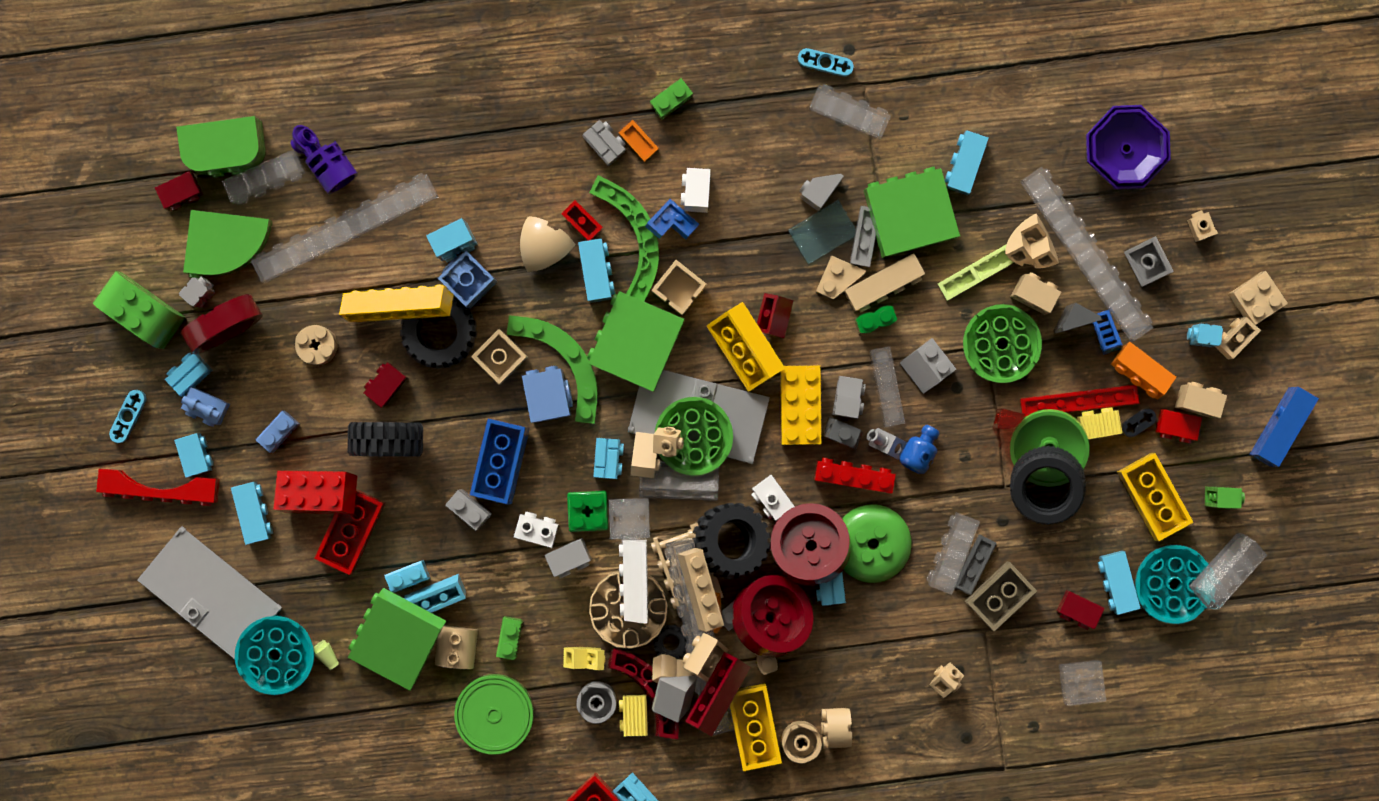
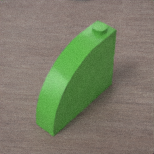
[183,210,272,279]

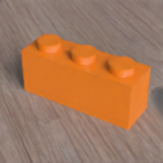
[1111,342,1176,400]

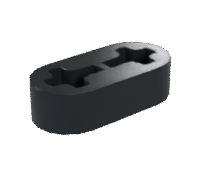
[1121,409,1156,437]

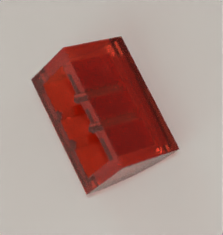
[992,408,1025,429]

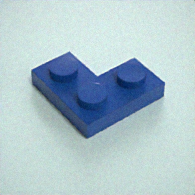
[645,199,699,239]

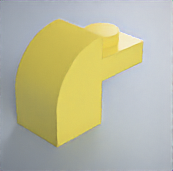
[563,647,606,670]

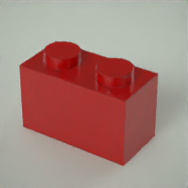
[561,200,604,241]
[1155,409,1202,444]

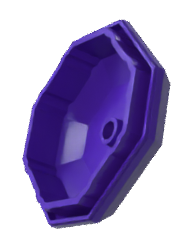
[1086,105,1171,189]

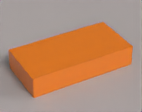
[618,120,659,162]

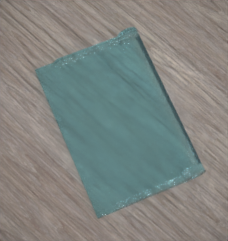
[788,200,856,264]

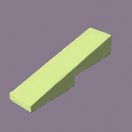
[938,244,1014,301]

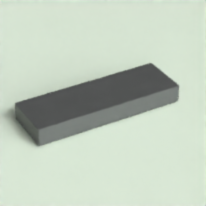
[953,534,997,595]

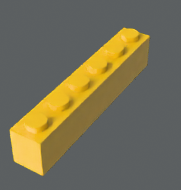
[339,285,454,323]

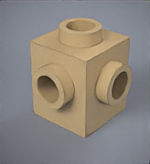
[653,427,684,457]
[929,662,964,698]

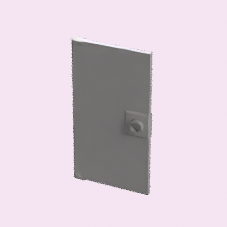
[628,370,770,464]
[138,526,282,659]

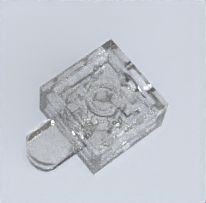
[609,498,650,545]

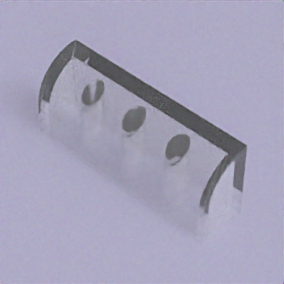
[639,461,719,501]
[1189,533,1267,609]

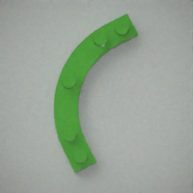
[589,175,659,302]
[507,315,598,424]

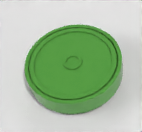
[454,674,534,754]

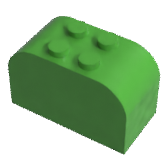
[176,116,266,178]
[93,271,186,349]

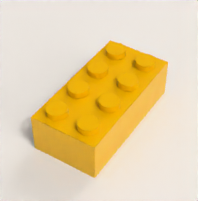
[707,302,785,392]
[780,366,821,445]
[1117,453,1193,541]
[730,684,782,771]

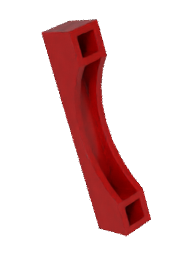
[96,468,220,506]

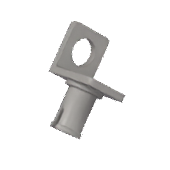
[867,428,907,460]

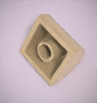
[435,625,478,669]
[682,633,729,682]

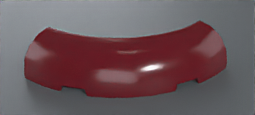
[607,649,679,739]

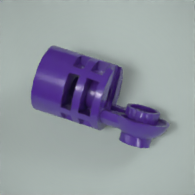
[291,125,358,195]

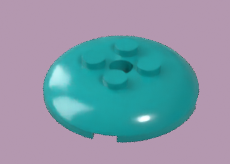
[1135,545,1215,624]
[235,616,314,695]

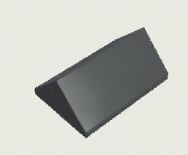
[1053,303,1102,334]

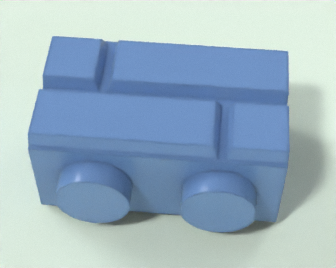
[256,411,300,453]

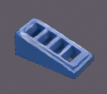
[1092,310,1122,355]

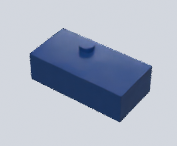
[1249,387,1319,467]
[470,419,530,504]

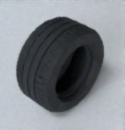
[1010,446,1086,525]

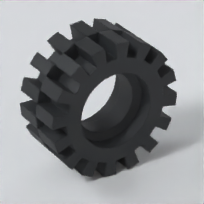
[653,625,689,659]

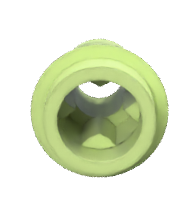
[314,640,339,670]

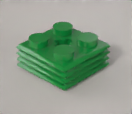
[567,491,608,532]

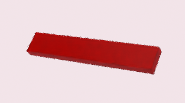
[1020,385,1139,418]

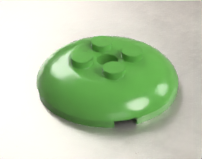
[963,304,1042,383]
[655,397,733,476]
[842,504,912,583]

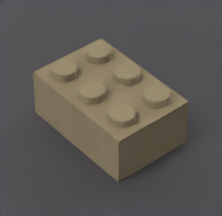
[965,561,1037,631]

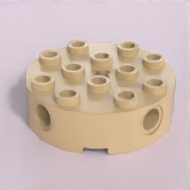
[589,571,668,648]

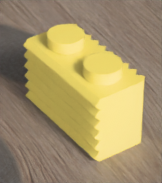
[1077,407,1122,439]
[619,694,648,736]

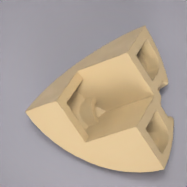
[1005,214,1059,268]
[520,217,576,272]

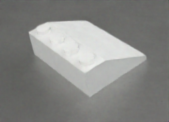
[619,540,648,623]

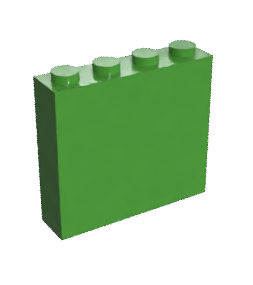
[863,167,960,258]
[587,291,685,392]
[348,588,446,690]

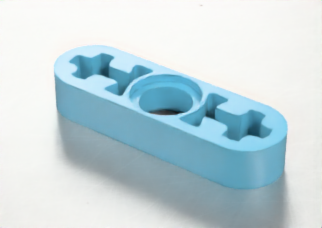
[798,48,854,77]
[109,390,146,443]

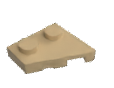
[816,256,866,299]

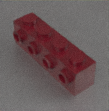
[685,652,751,737]

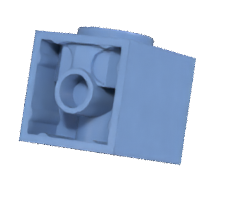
[438,251,498,309]
[522,366,573,423]

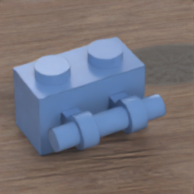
[181,387,230,427]

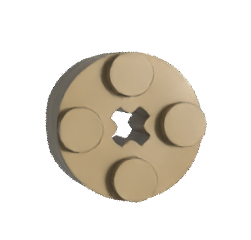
[295,325,338,365]
[821,708,852,749]
[781,721,822,763]

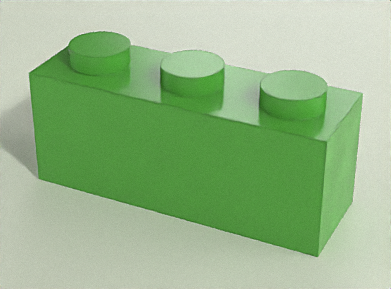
[1205,486,1245,508]

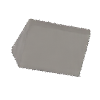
[1124,236,1174,286]
[652,676,697,722]

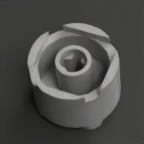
[577,681,617,723]

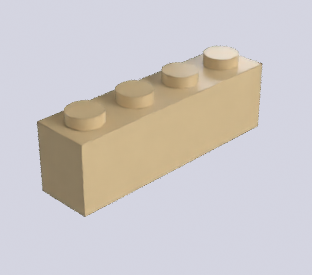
[844,253,925,313]
[677,548,724,632]

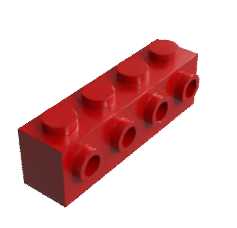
[814,458,896,494]

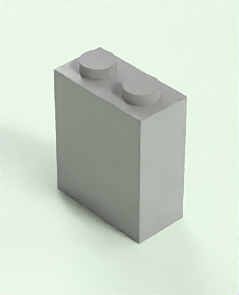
[446,489,492,530]

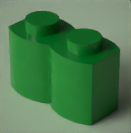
[854,306,897,334]

